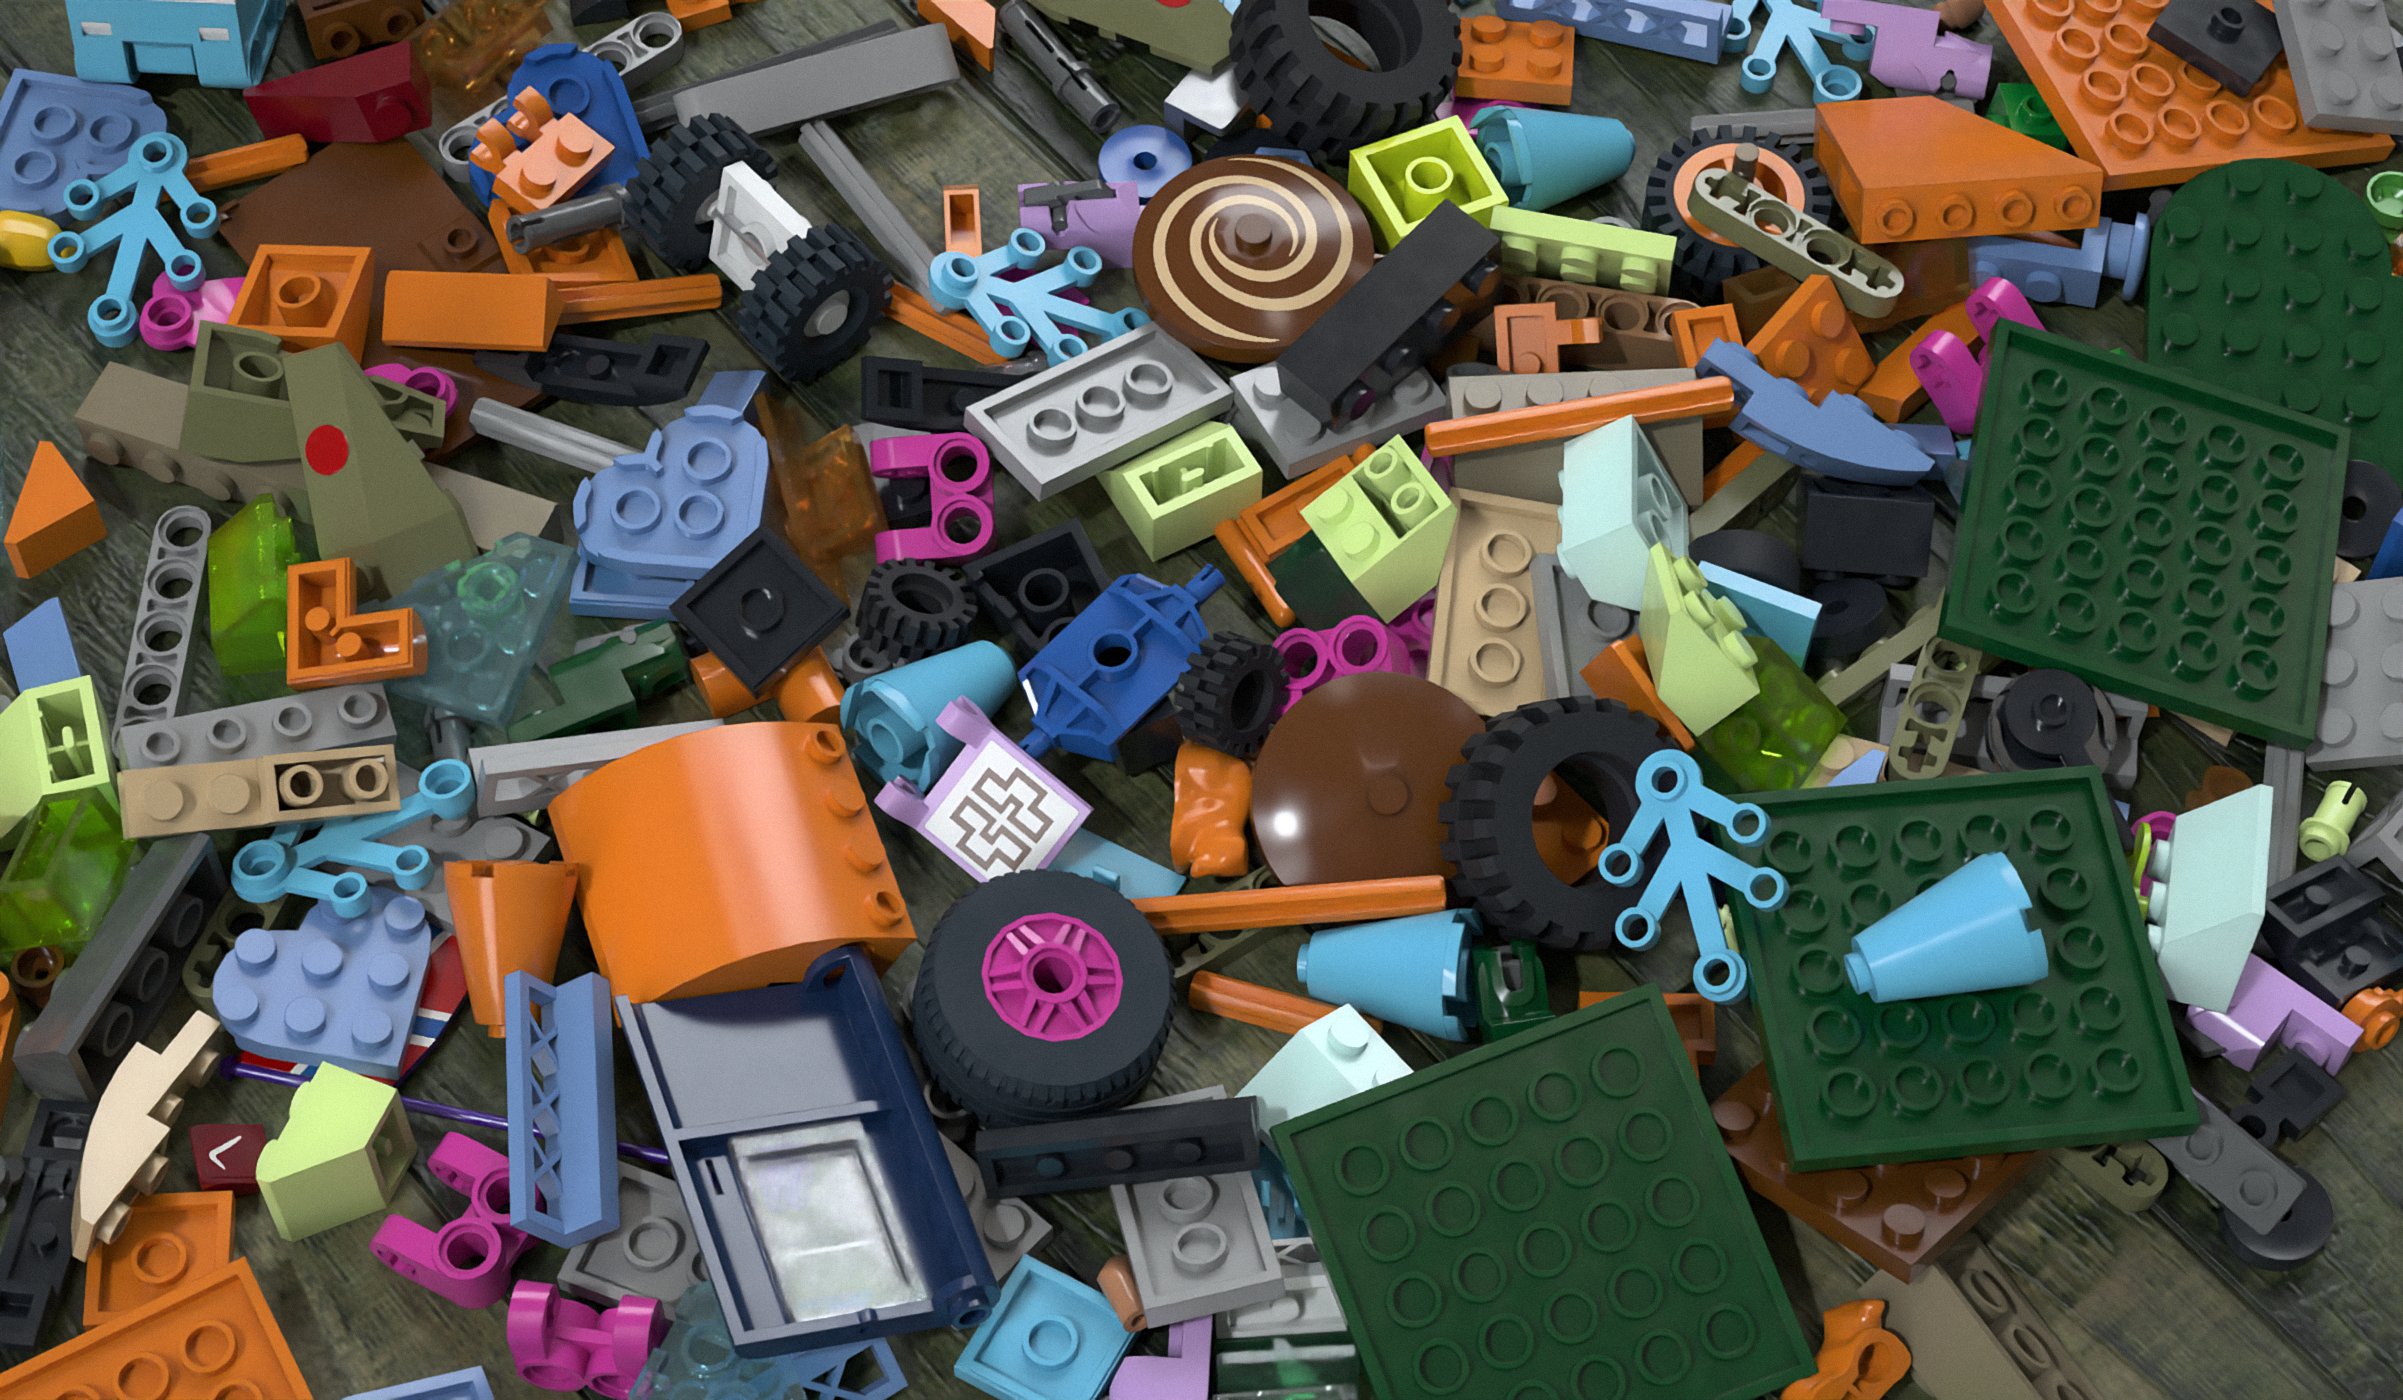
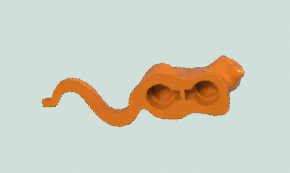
[1170,738,1252,878]
[1779,1299,1911,1400]

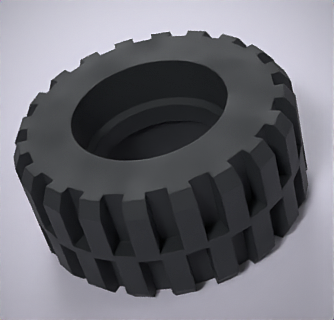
[1229,0,1463,160]
[1438,695,1704,951]

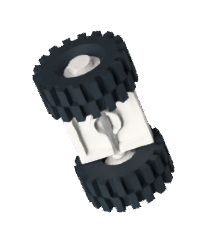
[622,113,894,382]

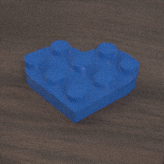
[468,43,650,209]

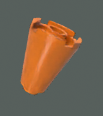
[443,860,579,1038]

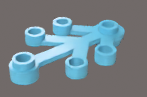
[1723,0,1875,105]
[48,132,221,348]
[928,228,1151,368]
[1598,749,1789,1005]
[231,759,477,918]

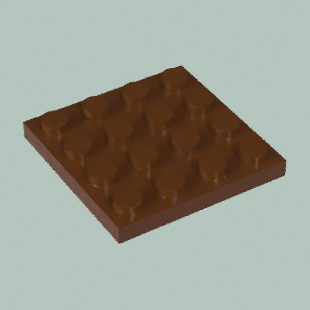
[1709,1060,2056,1285]

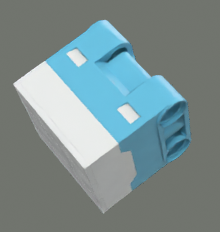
[65,0,286,89]

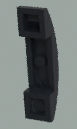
[472,330,711,407]
[861,356,1041,436]
[0,1098,99,1352]

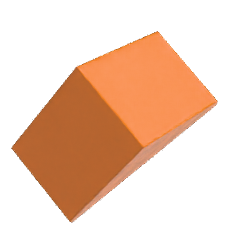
[3,441,108,579]

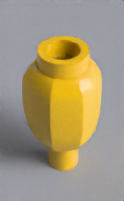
[0,210,78,272]

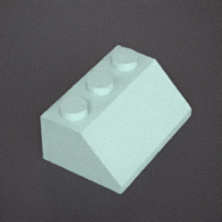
[1557,414,1689,612]
[2145,784,2273,1014]
[1234,1003,1414,1160]

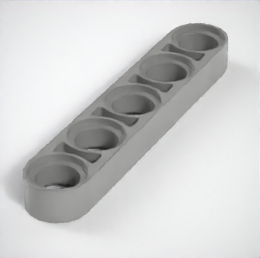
[439,12,684,183]
[111,505,217,768]

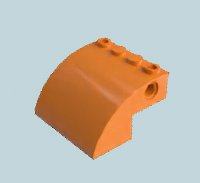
[547,721,917,1028]

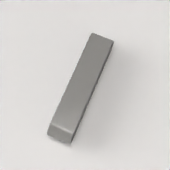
[672,23,961,139]

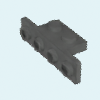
[2146,1087,2307,1235]

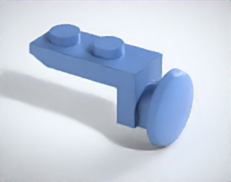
[1952,212,2150,308]

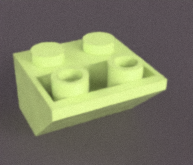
[1095,420,1263,562]
[1300,434,1458,624]
[1638,541,1760,737]
[0,675,122,852]
[256,1061,418,1242]

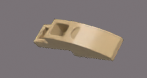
[116,744,401,840]
[71,1010,221,1263]

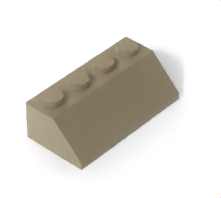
[1444,368,1703,512]
[1856,1233,2104,1400]

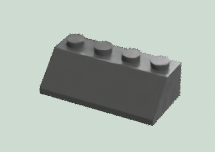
[12,832,230,1104]

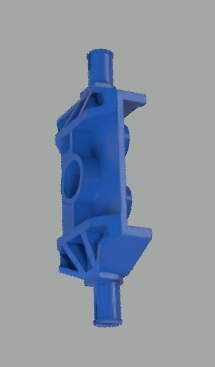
[1017,563,1226,762]

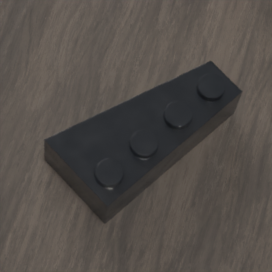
[1276,198,1505,434]
[962,517,1183,776]

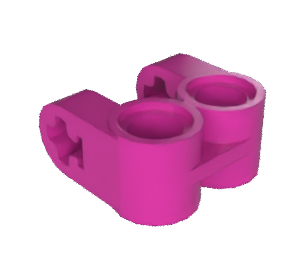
[1909,277,2047,435]
[869,432,998,568]
[1272,615,1411,716]
[369,1132,547,1309]
[507,1279,669,1400]

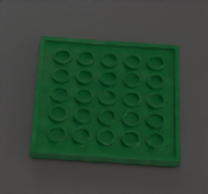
[1936,317,2351,752]
[1709,765,2202,1173]
[1269,980,1819,1400]

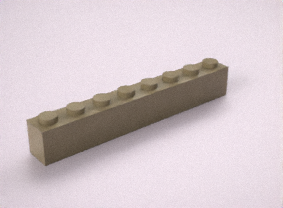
[74,361,565,596]

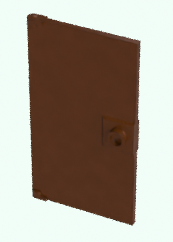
[217,135,576,467]

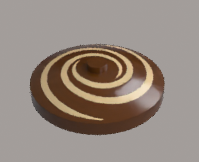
[1132,154,1374,364]

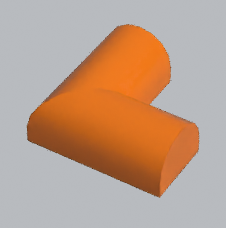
[287,557,428,692]
[689,644,845,729]

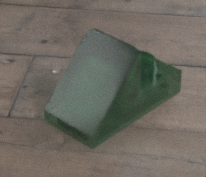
[1266,529,1383,632]

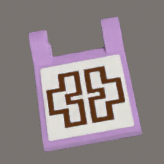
[874,695,1094,883]

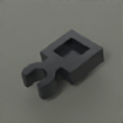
[2228,1046,2346,1151]

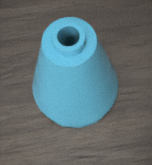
[1469,105,1636,212]
[840,640,1017,793]
[1843,851,2048,1003]
[1297,908,1484,1043]

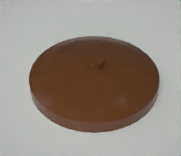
[1249,671,1487,927]

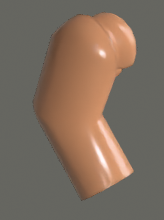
[1932,0,1986,33]
[1097,1254,1147,1332]

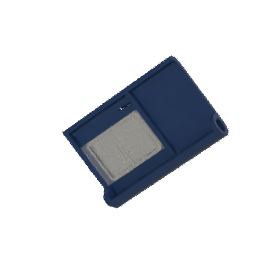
[614,946,1001,1360]

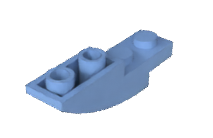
[1694,337,1935,486]

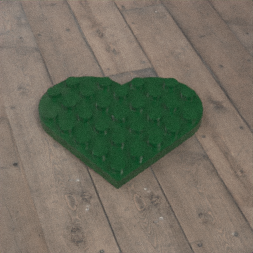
[2143,158,2403,495]

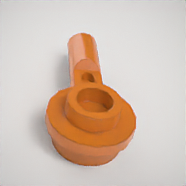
[2341,987,2403,1053]

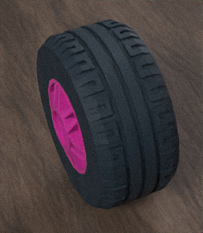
[912,869,1177,1127]

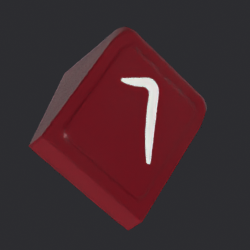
[188,1124,267,1199]

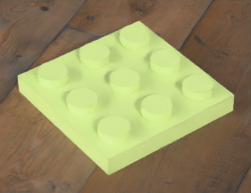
[1489,205,1677,297]

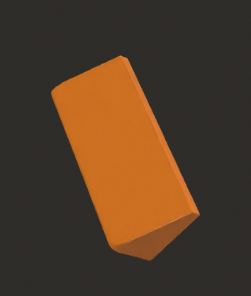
[382,270,565,352]
[1853,288,1986,424]

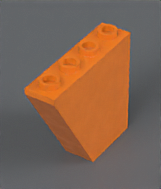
[1813,95,2103,244]

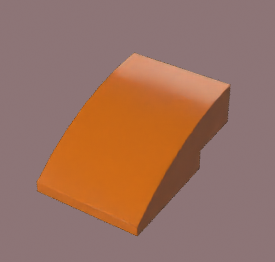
[226,244,375,366]

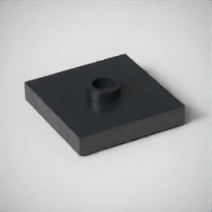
[2146,0,2284,98]
[669,522,851,700]

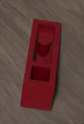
[243,39,432,143]

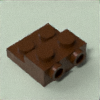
[293,0,428,60]

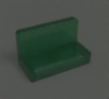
[1212,1330,1360,1400]

